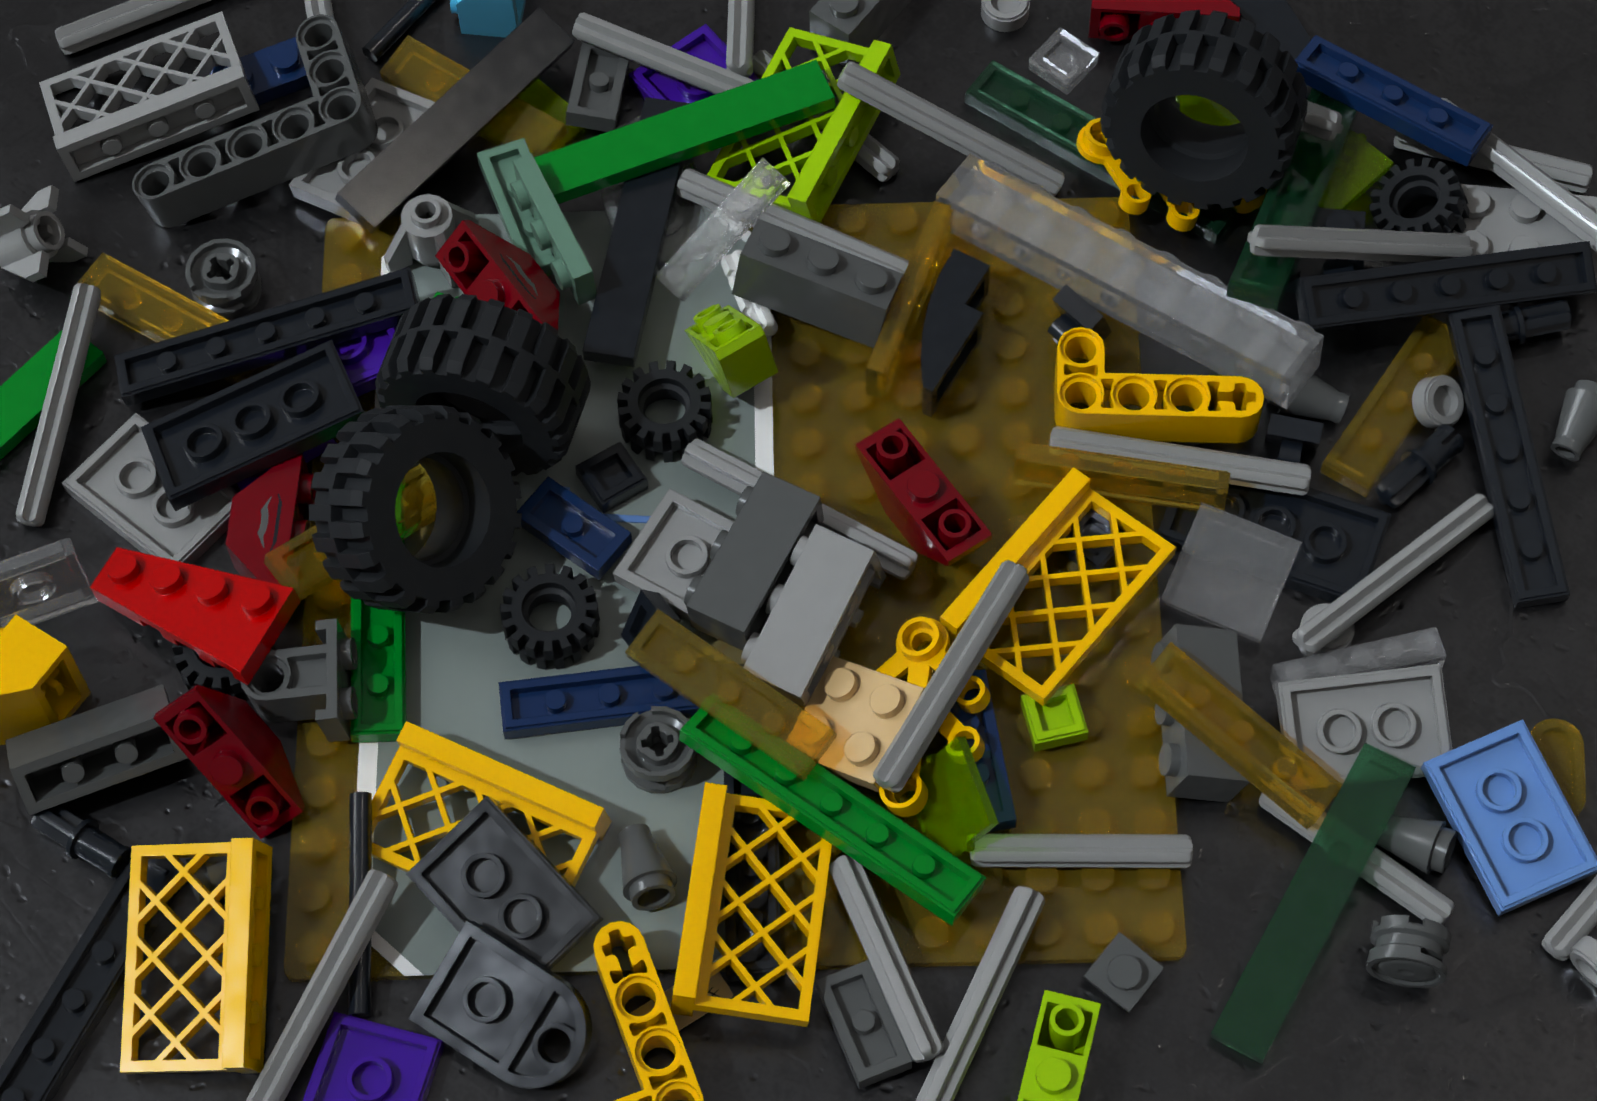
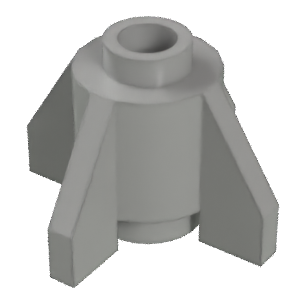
[0,185,88,282]
[384,194,479,288]

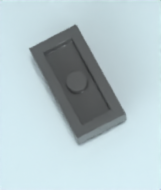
[566,42,630,132]
[815,960,912,1089]

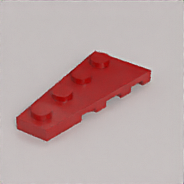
[90,547,301,685]

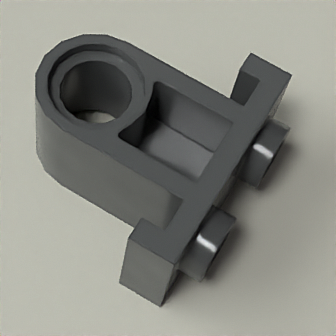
[240,618,358,742]

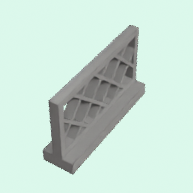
[39,11,260,182]

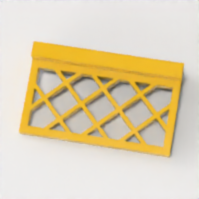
[940,467,1176,706]
[372,721,612,887]
[670,782,832,1027]
[120,838,273,1074]

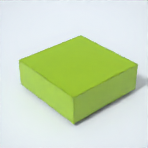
[1020,683,1089,752]

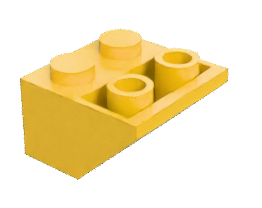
[0,614,91,745]

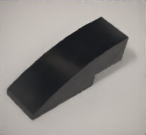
[920,249,990,418]

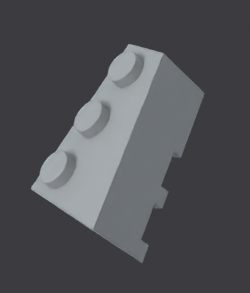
[741,524,887,707]

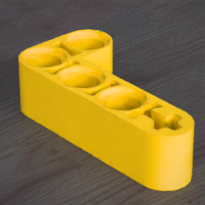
[1054,327,1264,443]
[593,921,704,1101]

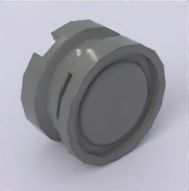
[185,238,262,320]
[619,706,697,793]
[1366,914,1452,988]

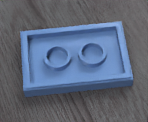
[1421,719,1597,916]

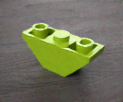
[684,304,778,398]
[1017,990,1101,1101]

